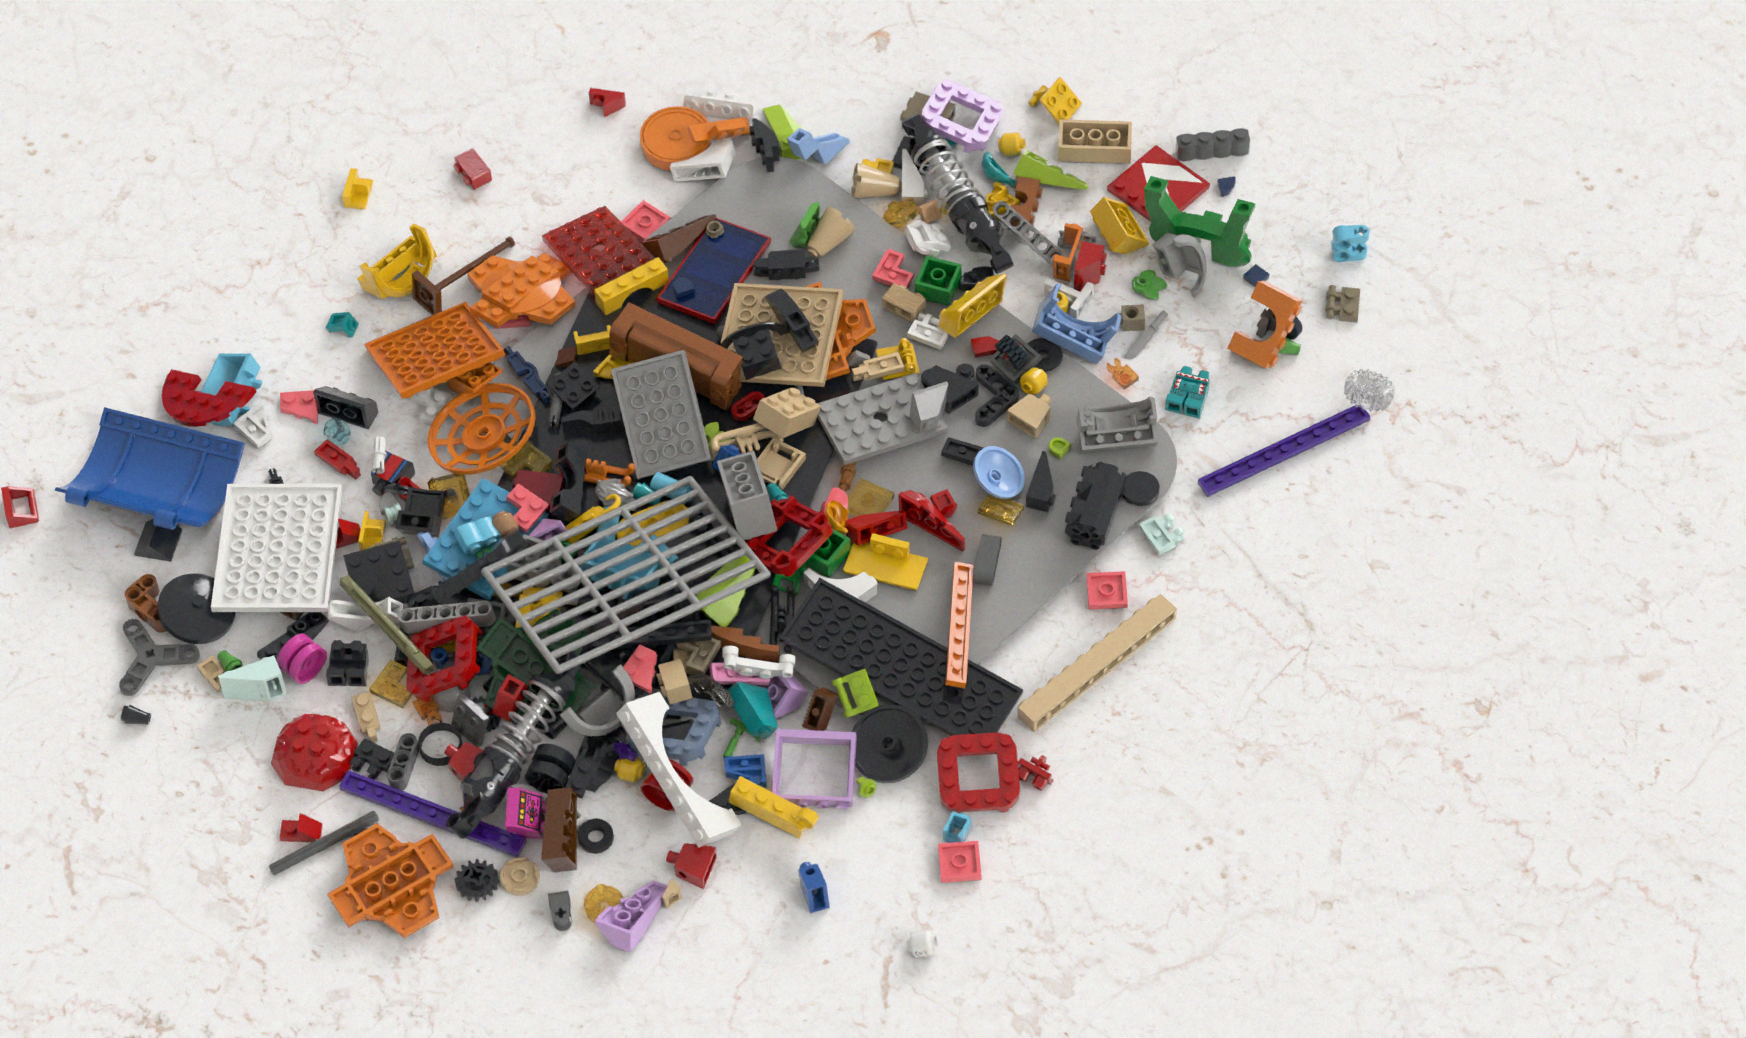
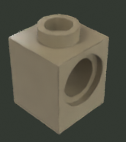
[1119,304,1145,331]

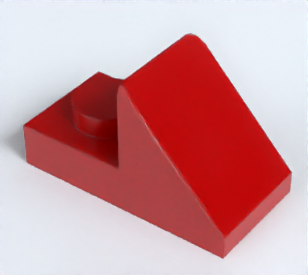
[589,88,626,117]
[336,519,361,549]
[279,813,323,842]

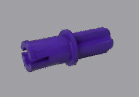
[613,741,638,762]

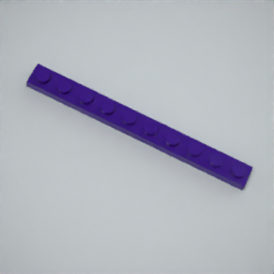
[1198,403,1370,497]
[339,770,527,857]

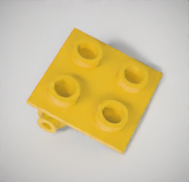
[876,338,920,380]

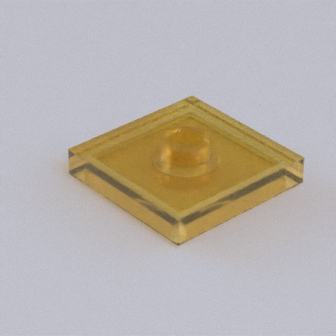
[848,478,894,516]

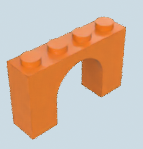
[1227,281,1302,369]

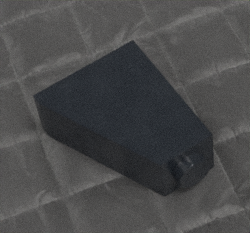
[921,365,979,414]

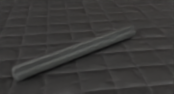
[269,811,379,875]

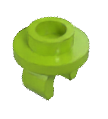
[856,776,877,798]

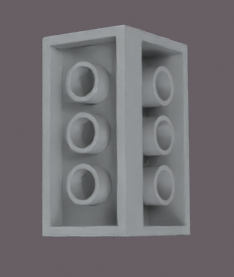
[717,451,777,540]

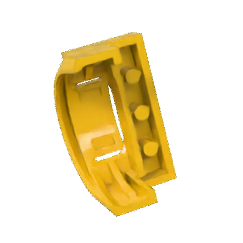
[357,223,438,300]

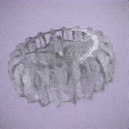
[1344,369,1395,412]

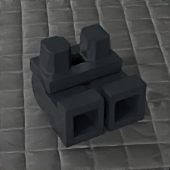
[326,640,369,687]

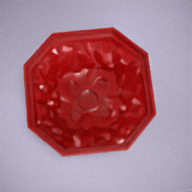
[271,714,358,792]

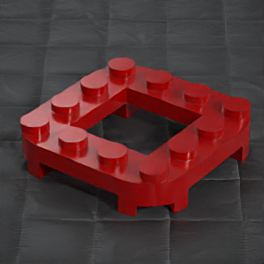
[744,495,833,577]
[406,615,482,702]
[937,733,1020,813]

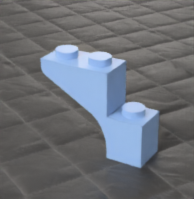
[787,128,850,165]

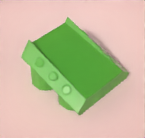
[790,201,820,248]

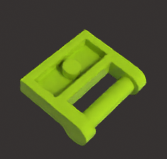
[832,669,879,718]

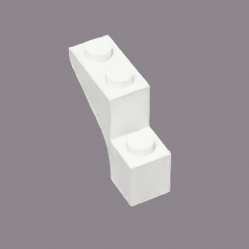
[328,597,403,633]

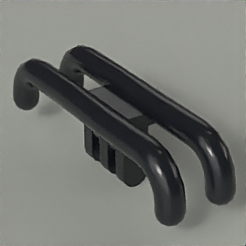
[769,585,795,654]

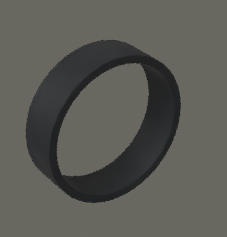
[418,723,463,766]

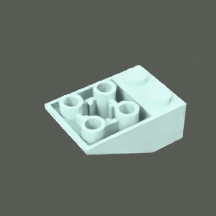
[218,655,287,701]

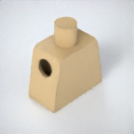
[1007,394,1052,439]

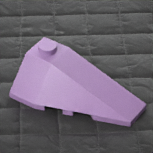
[746,657,808,719]
[595,881,667,952]

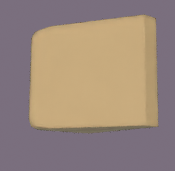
[662,879,682,909]

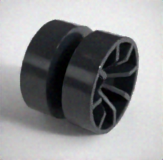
[525,743,576,794]

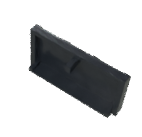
[580,643,656,701]

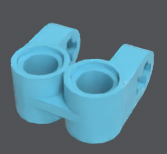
[1331,225,1370,262]

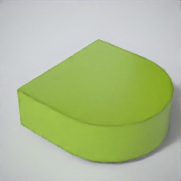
[1049,438,1071,460]

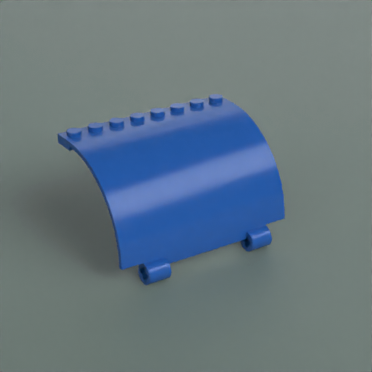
[55,407,245,530]

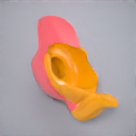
[820,487,849,535]

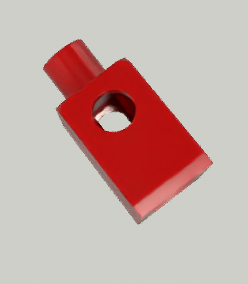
[444,742,483,782]
[666,843,717,889]

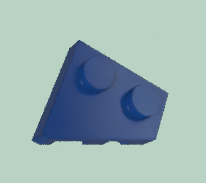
[724,754,767,788]

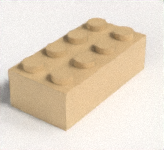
[1058,119,1132,163]

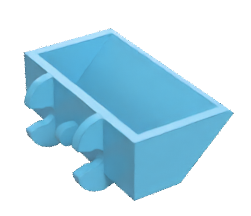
[201,353,262,426]
[580,537,663,601]

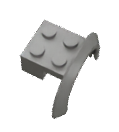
[560,664,635,736]

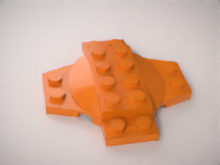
[467,252,575,328]
[805,282,876,380]
[327,823,454,938]

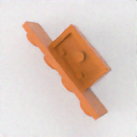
[688,117,750,143]

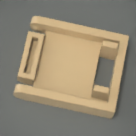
[757,438,806,490]

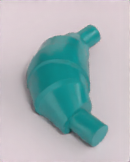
[981,152,1016,187]

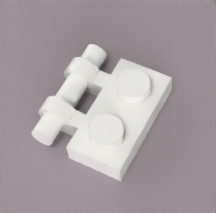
[907,313,949,350]

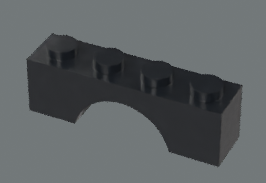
[550,442,586,522]

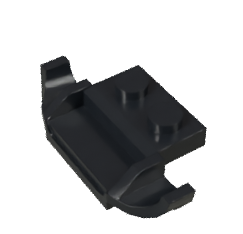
[576,726,625,793]

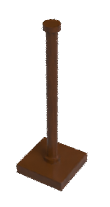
[412,236,515,315]

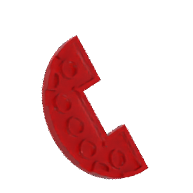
[162,369,257,427]

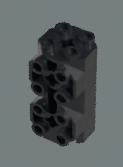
[1065,462,1126,550]

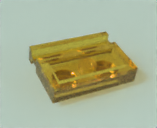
[978,493,1024,526]

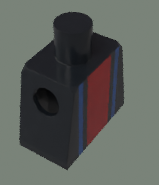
[371,451,415,496]

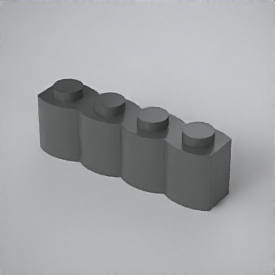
[1176,128,1250,162]

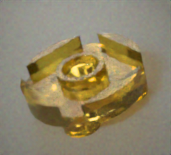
[883,197,919,228]
[584,884,624,923]

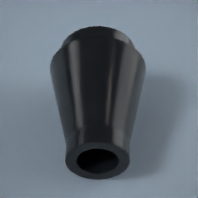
[121,705,151,725]

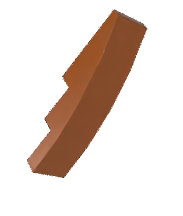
[711,626,780,663]

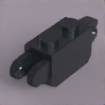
[753,249,820,280]

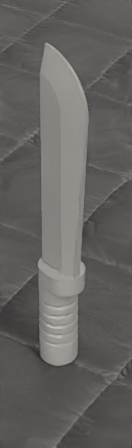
[1124,310,1168,359]

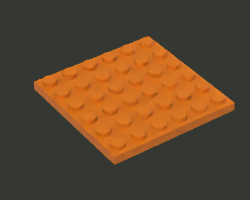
[364,301,505,399]

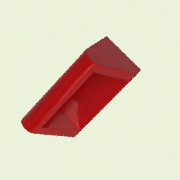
[1,486,39,528]

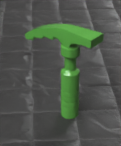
[723,718,761,758]

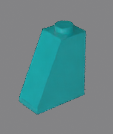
[726,681,778,739]

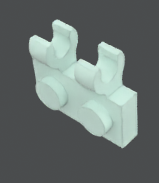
[1139,513,1184,556]

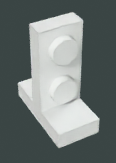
[1044,278,1094,319]

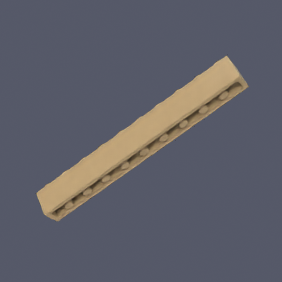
[1018,594,1177,732]

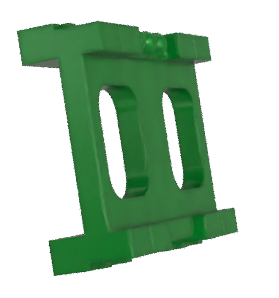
[771,563,806,596]

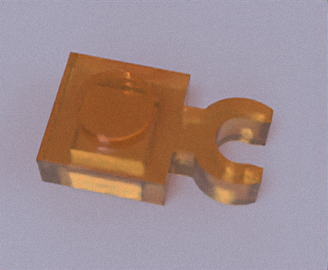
[1106,358,1139,390]
[412,696,443,726]

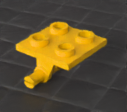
[1028,77,1082,124]

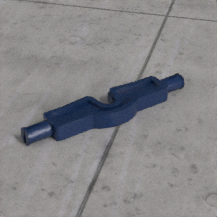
[504,346,551,403]

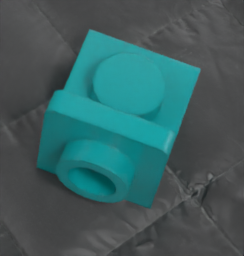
[326,312,359,337]

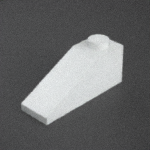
[902,149,928,205]

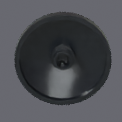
[157,573,236,644]
[849,704,928,783]

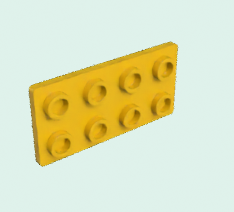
[843,533,928,591]

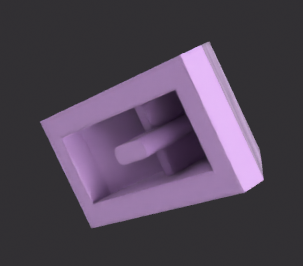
[529,519,567,541]

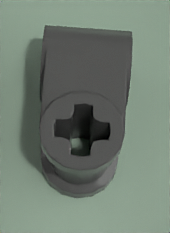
[548,890,572,931]

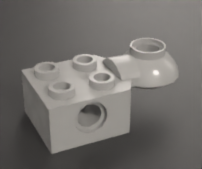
[506,534,581,593]

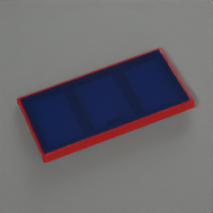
[656,218,771,324]

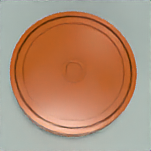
[640,106,712,171]

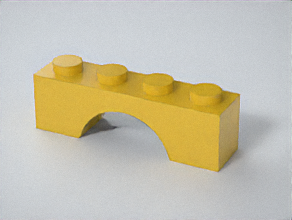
[594,257,669,315]

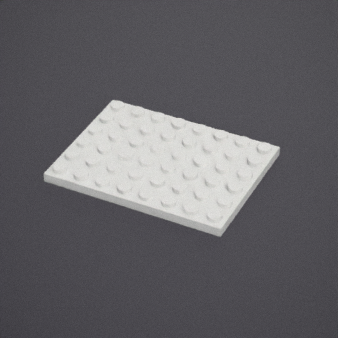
[211,484,342,612]

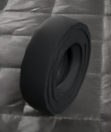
[578,818,614,854]

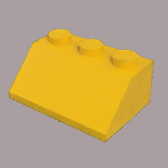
[1090,197,1150,254]

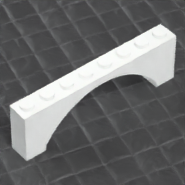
[616,692,742,848]

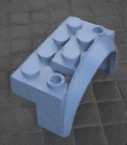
[1032,283,1122,364]

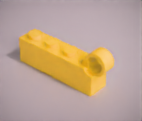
[729,776,819,839]

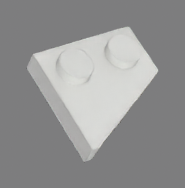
[233,402,273,448]

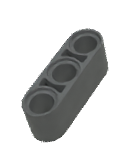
[973,534,1002,586]
[387,733,419,791]

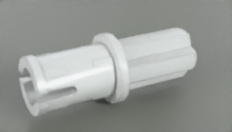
[371,436,387,474]

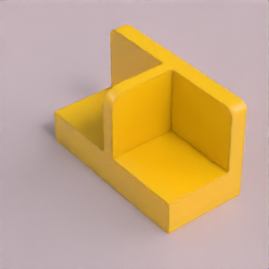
[342,168,373,210]
[358,511,386,551]

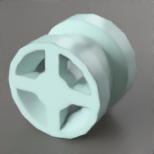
[383,502,401,525]

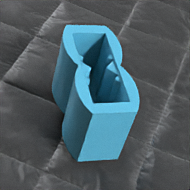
[454,517,501,554]

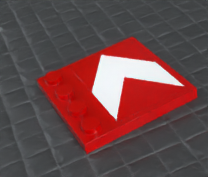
[1107,145,1210,222]

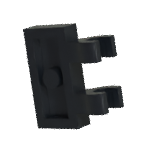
[350,738,394,780]

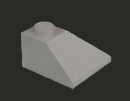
[909,381,948,433]

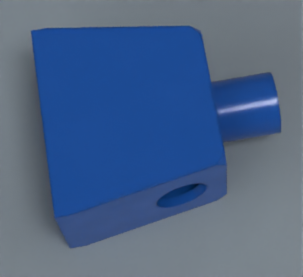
[798,862,830,913]

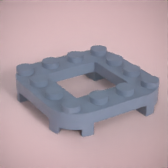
[628,695,721,766]

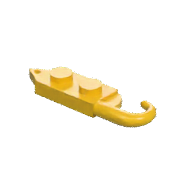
[564,494,621,544]

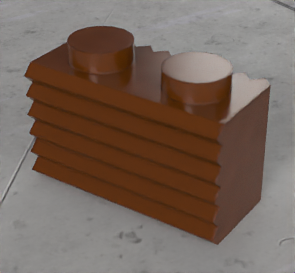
[802,687,838,731]

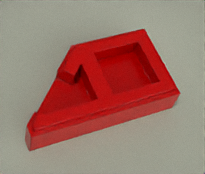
[971,336,999,357]

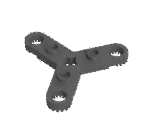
[119,618,200,696]

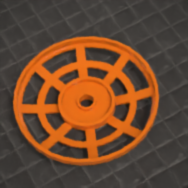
[427,383,535,475]

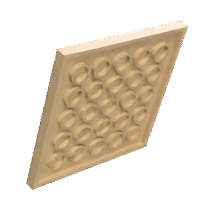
[721,283,844,387]

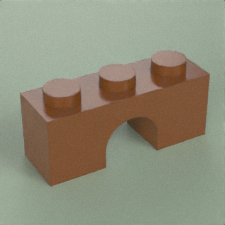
[1007,176,1043,233]

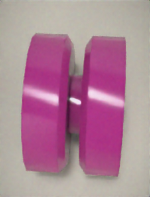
[277,633,327,684]

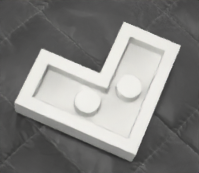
[411,387,453,425]

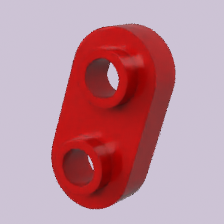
[731,392,765,421]

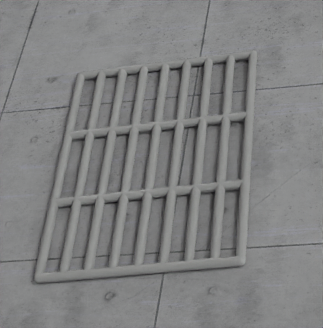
[481,476,771,674]

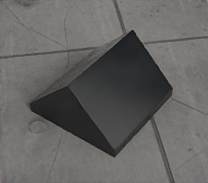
[134,518,183,562]

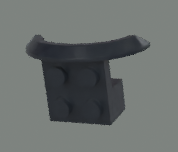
[719,322,789,380]
[384,483,457,537]

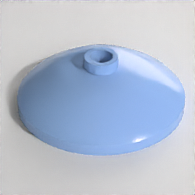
[973,446,1025,499]

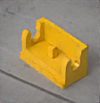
[573,325,611,355]

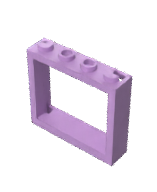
[772,729,857,809]

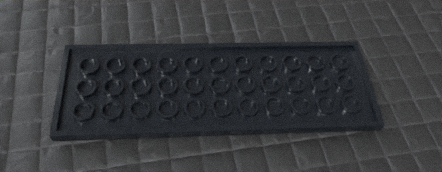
[779,577,1024,736]

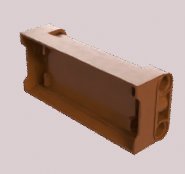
[609,302,743,410]

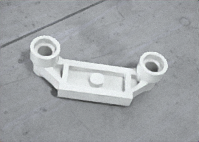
[722,646,795,679]

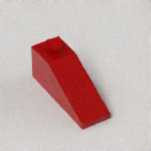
[845,510,907,546]

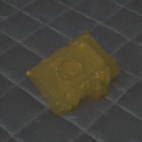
[427,473,470,520]

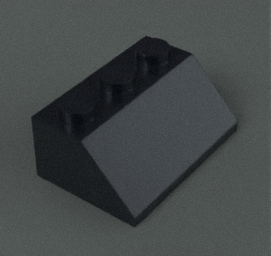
[313,386,379,430]

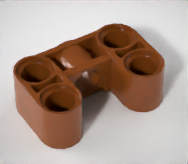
[124,574,166,633]

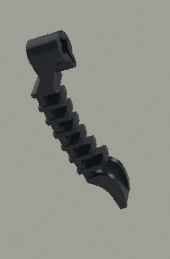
[406,529,528,608]

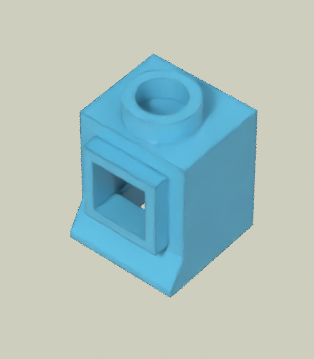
[943,811,971,843]

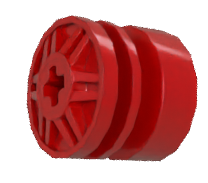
[640,759,693,811]

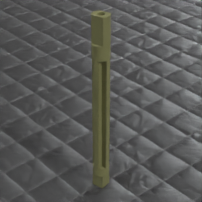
[340,575,434,675]

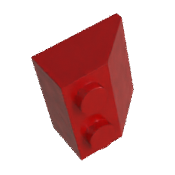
[1074,242,1107,292]

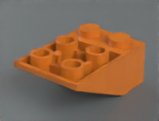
[446,362,503,394]

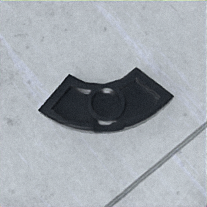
[959,266,994,291]

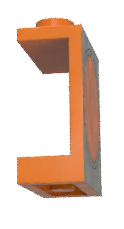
[1053,223,1083,282]

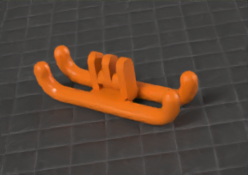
[557,458,635,488]

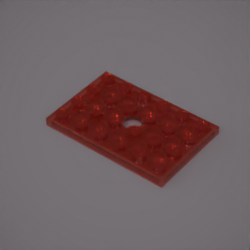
[542,206,655,295]

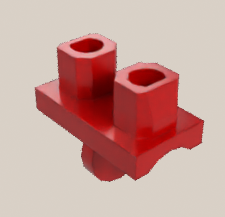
[1018,755,1054,791]

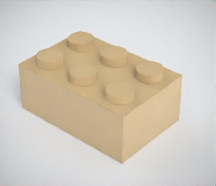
[753,388,821,438]

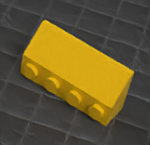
[938,274,1007,338]

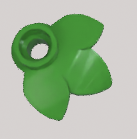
[1131,270,1168,300]

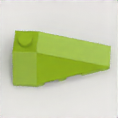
[763,104,812,160]
[1013,150,1089,190]
[696,555,756,627]

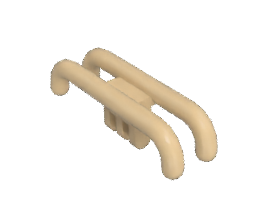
[710,423,783,461]

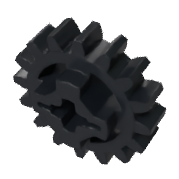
[455,859,499,902]

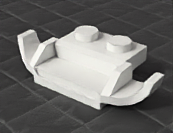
[904,212,951,258]

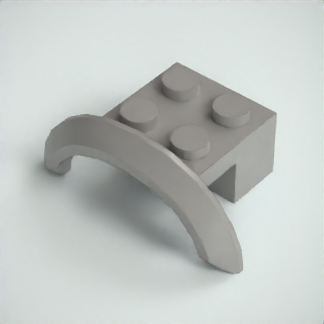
[1152,232,1207,298]

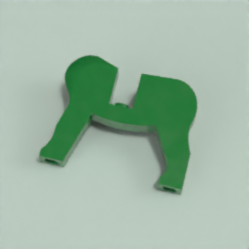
[1144,176,1256,267]

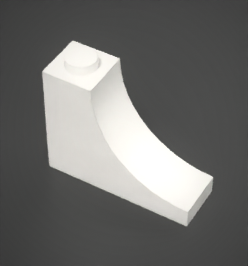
[670,138,736,182]
[803,568,878,603]

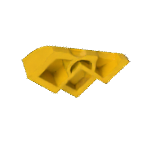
[986,181,1021,222]

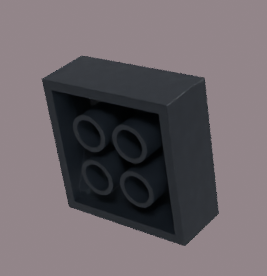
[343,540,414,604]

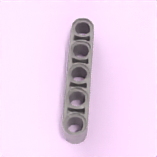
[993,201,1064,267]
[398,601,496,634]

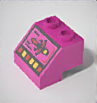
[505,788,546,839]

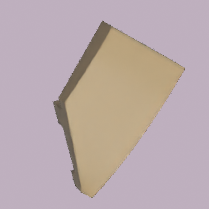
[197,655,224,692]

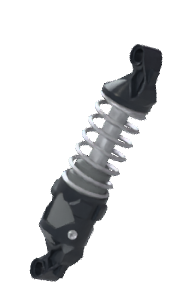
[901,114,1014,274]
[446,651,582,839]

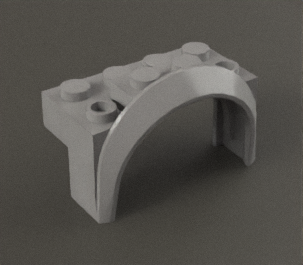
[1077,397,1158,454]

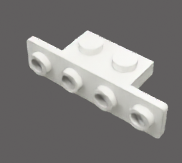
[683,89,754,121]

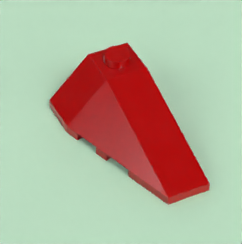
[898,490,965,552]

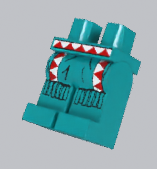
[1165,366,1210,419]

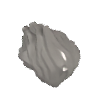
[595,478,636,511]

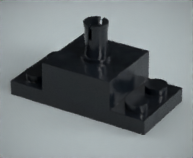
[617,587,700,627]

